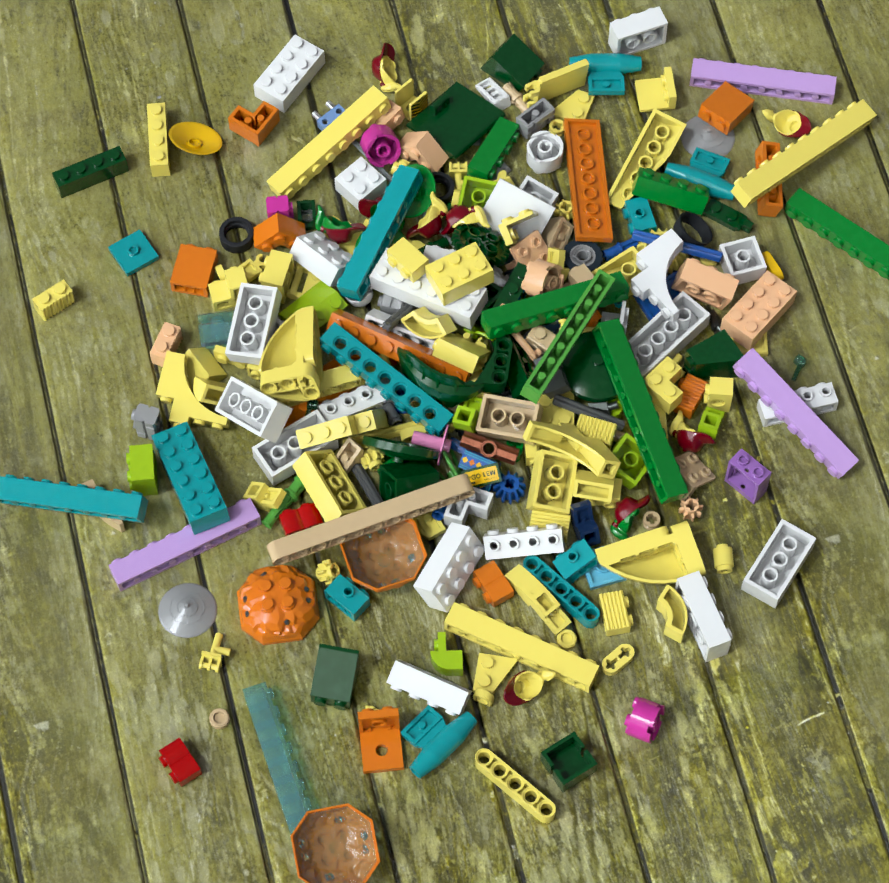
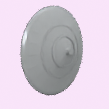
[681,116,735,157]
[158,583,217,638]

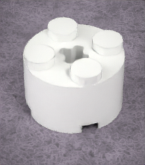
[526,131,563,174]

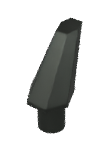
[709,309,722,332]
[587,401,619,414]

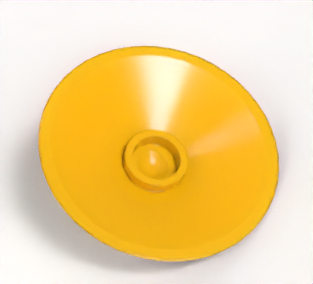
[169,122,222,155]

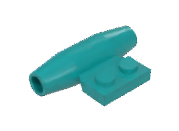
[569,53,642,95]
[664,147,735,201]
[400,705,478,779]

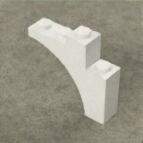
[630,229,683,323]

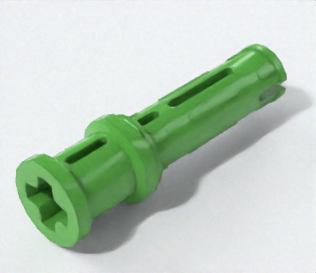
[261,476,306,529]

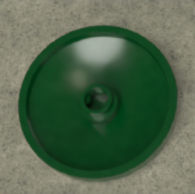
[562,331,636,402]
[362,435,440,463]

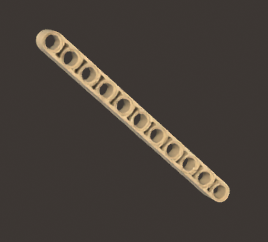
[267,474,475,566]

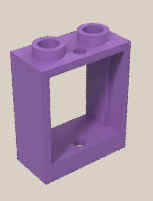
[724,448,771,504]

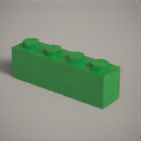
[467,117,520,180]
[632,167,709,215]

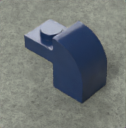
[570,499,601,546]

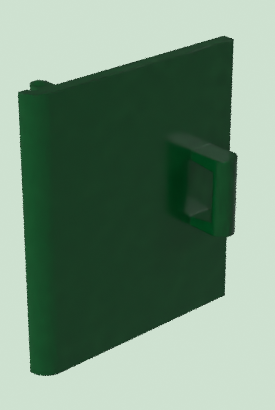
[406,82,505,160]

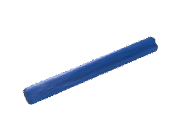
[632,229,723,262]

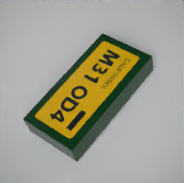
[461,462,504,488]

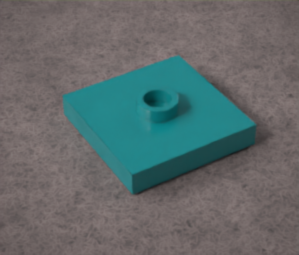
[108,229,159,277]

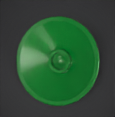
[404,164,436,218]

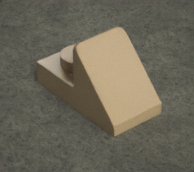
[336,437,364,475]

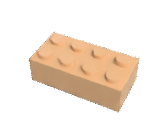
[720,270,797,350]

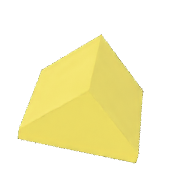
[185,347,227,393]

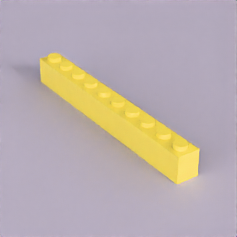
[730,99,877,208]

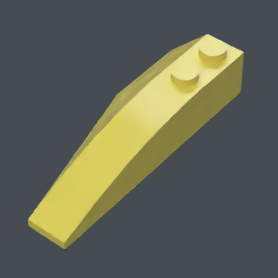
[608,108,687,210]

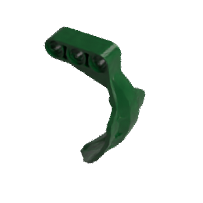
[397,337,512,408]

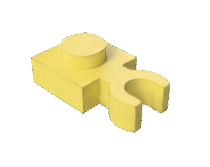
[238,254,265,283]

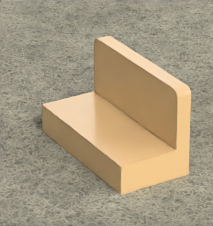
[541,216,574,250]

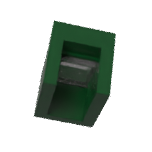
[296,200,317,231]

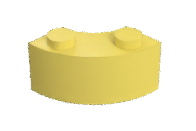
[400,306,457,339]
[656,584,688,644]

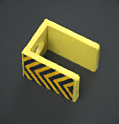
[395,78,428,121]

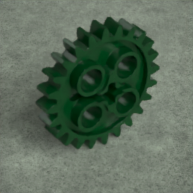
[451,223,510,268]

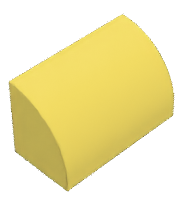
[193,377,227,405]
[572,469,616,503]

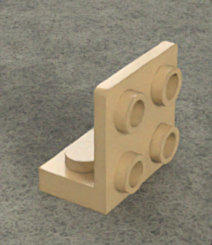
[675,452,716,501]

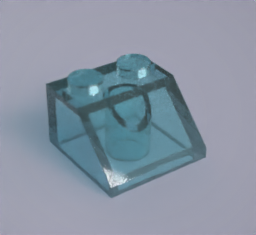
[198,310,235,349]

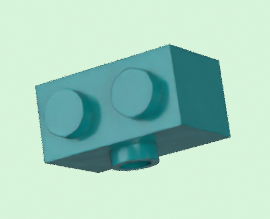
[622,197,657,235]
[552,539,599,585]
[324,574,370,622]

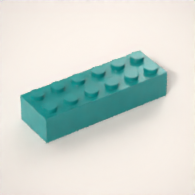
[151,422,230,535]

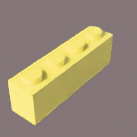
[147,102,171,177]

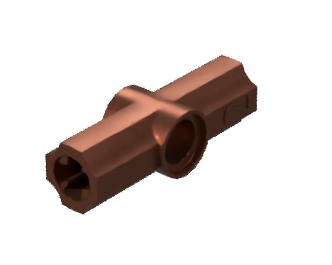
[460,431,520,465]

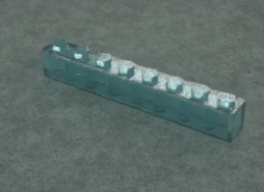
[242,682,312,841]

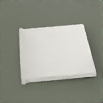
[474,178,556,242]

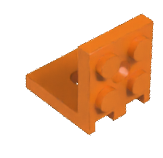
[357,706,404,774]

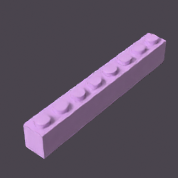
[689,58,837,105]
[733,348,859,479]
[108,498,262,592]

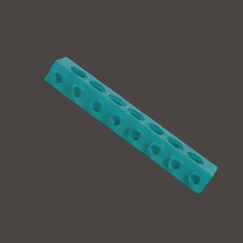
[320,322,454,437]

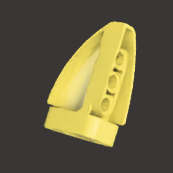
[258,306,323,401]
[594,521,706,584]

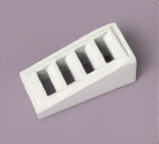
[475,77,511,110]

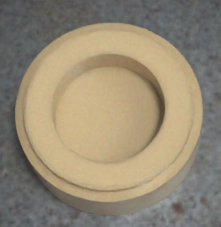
[209,708,230,730]

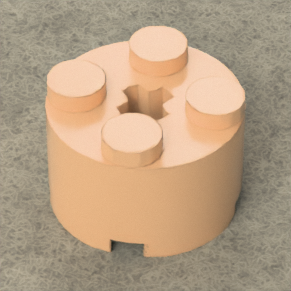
[521,259,564,296]

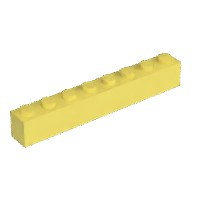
[267,85,391,200]
[444,602,599,693]

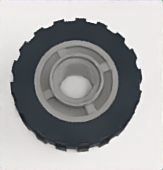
[564,239,603,272]

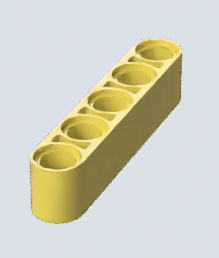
[475,748,556,824]

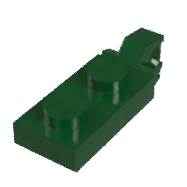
[703,198,754,234]

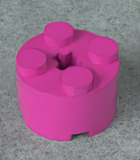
[360,124,401,167]
[624,696,665,744]

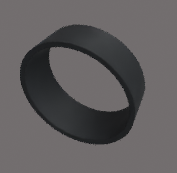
[673,212,713,247]

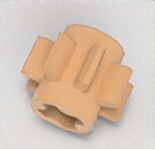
[678,496,703,522]

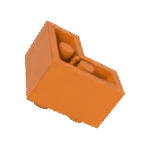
[228,101,280,146]
[253,213,306,253]

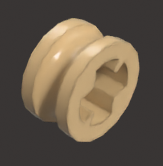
[642,511,660,530]

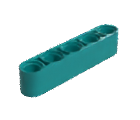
[523,555,600,629]

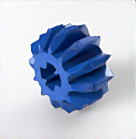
[493,471,526,505]

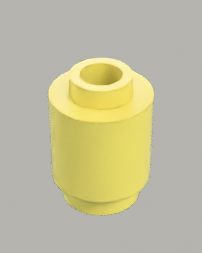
[713,544,734,574]

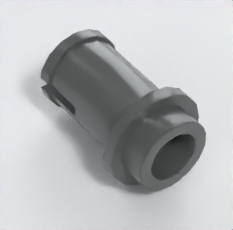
[382,402,403,426]

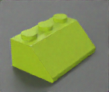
[278,281,348,330]

